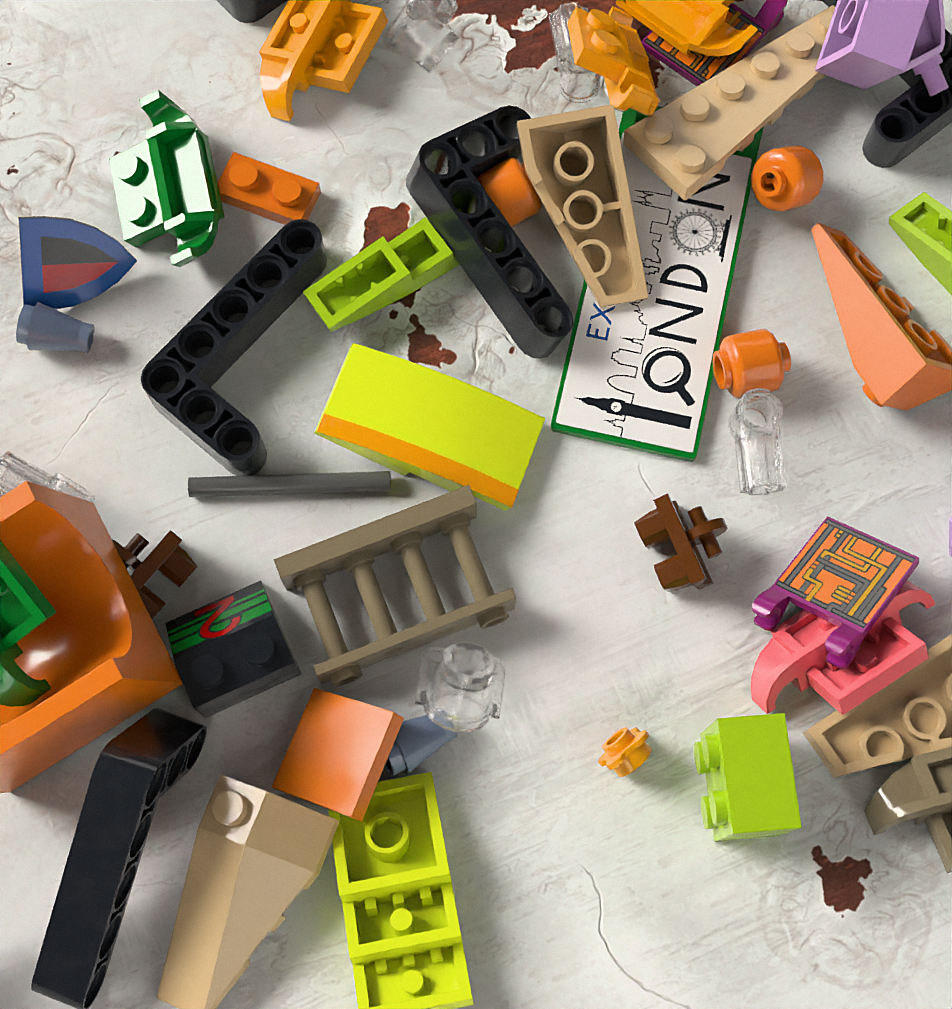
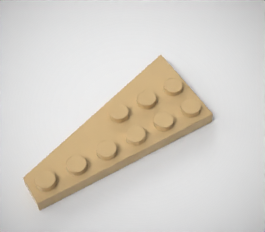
[803,634,952,778]

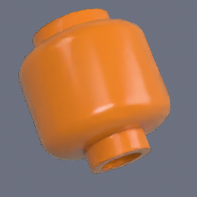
[751,146,823,211]
[477,157,542,227]
[712,329,791,399]

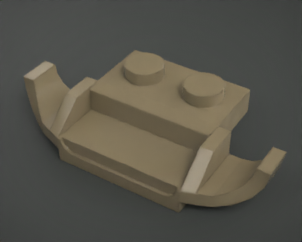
[864,747,952,873]

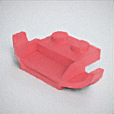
[751,580,935,715]

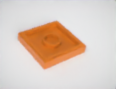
[272,688,404,822]

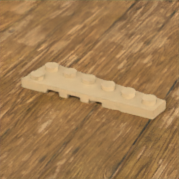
[623,5,835,201]

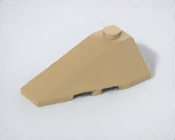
[517,104,649,308]
[157,774,340,1009]

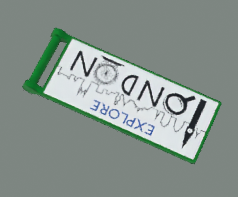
[550,106,764,462]

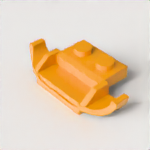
[259,0,388,121]
[616,0,758,56]
[567,6,660,117]

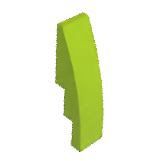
[888,192,952,295]
[303,210,462,332]

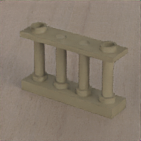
[273,485,516,687]

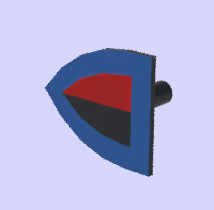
[18,216,137,310]

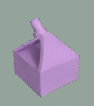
[815,0,949,96]

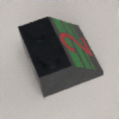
[165,580,302,718]

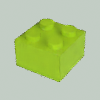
[694,713,802,842]

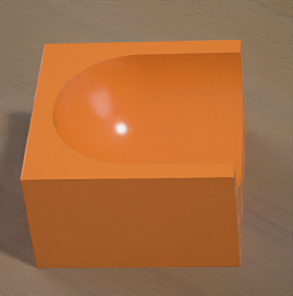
[0,481,183,793]

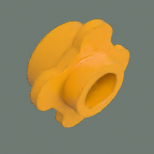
[598,727,652,777]

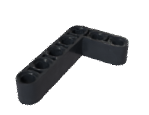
[822,0,952,168]
[406,105,573,359]
[141,219,327,476]
[31,708,207,1009]

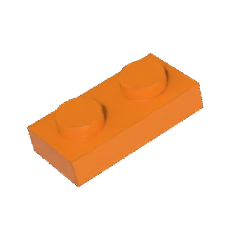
[217,152,321,225]

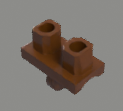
[634,494,728,592]
[112,530,198,619]

